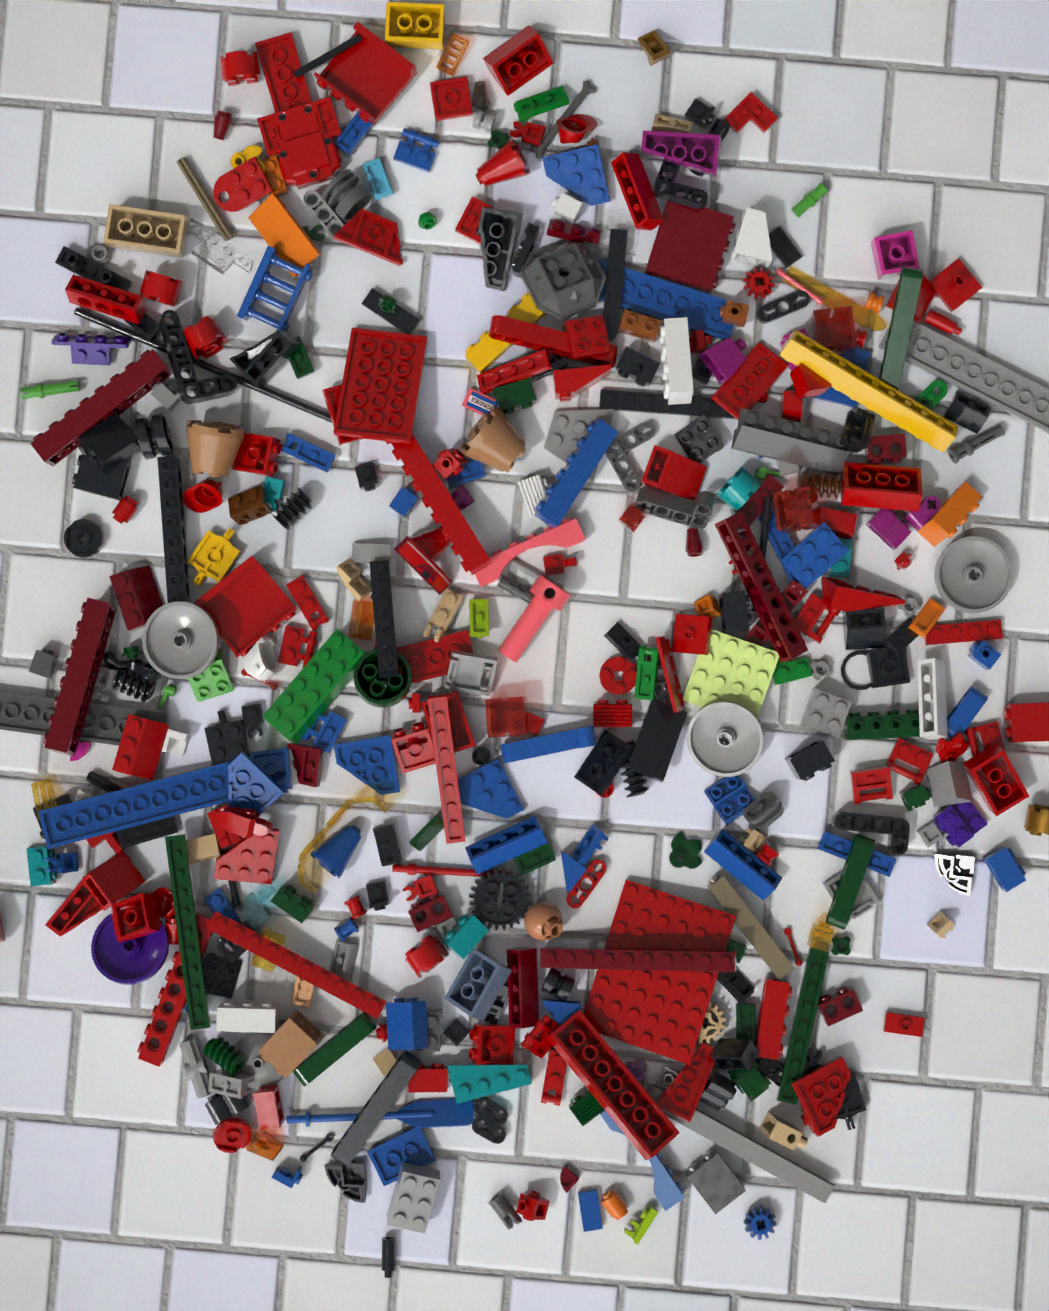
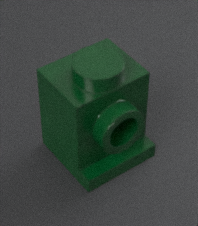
[899,784,932,811]

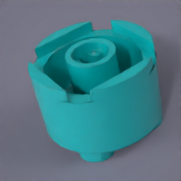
[716,466,761,512]

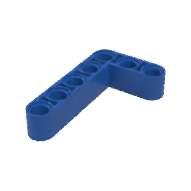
[500,726,597,763]

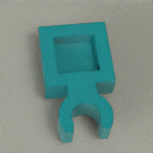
[264,477,286,512]

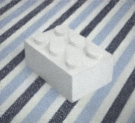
[216,999,280,1033]

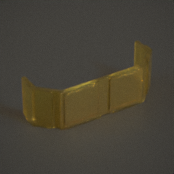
[298,796,389,894]

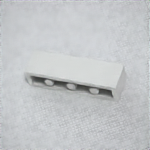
[917,658,948,740]

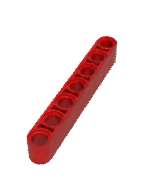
[488,315,618,368]

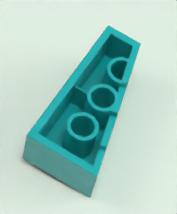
[447,1064,532,1104]

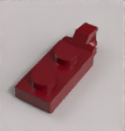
[546,219,601,244]

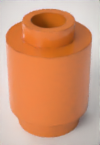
[601,1190,628,1220]

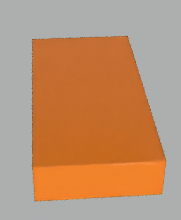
[908,597,946,639]

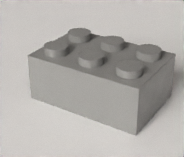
[387,1162,441,1234]

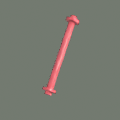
[776,268,823,305]

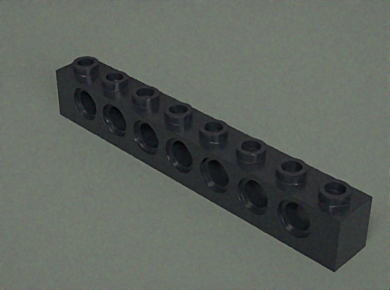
[157,455,191,603]

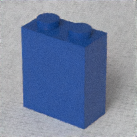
[386,997,429,1050]

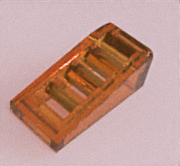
[436,32,470,77]

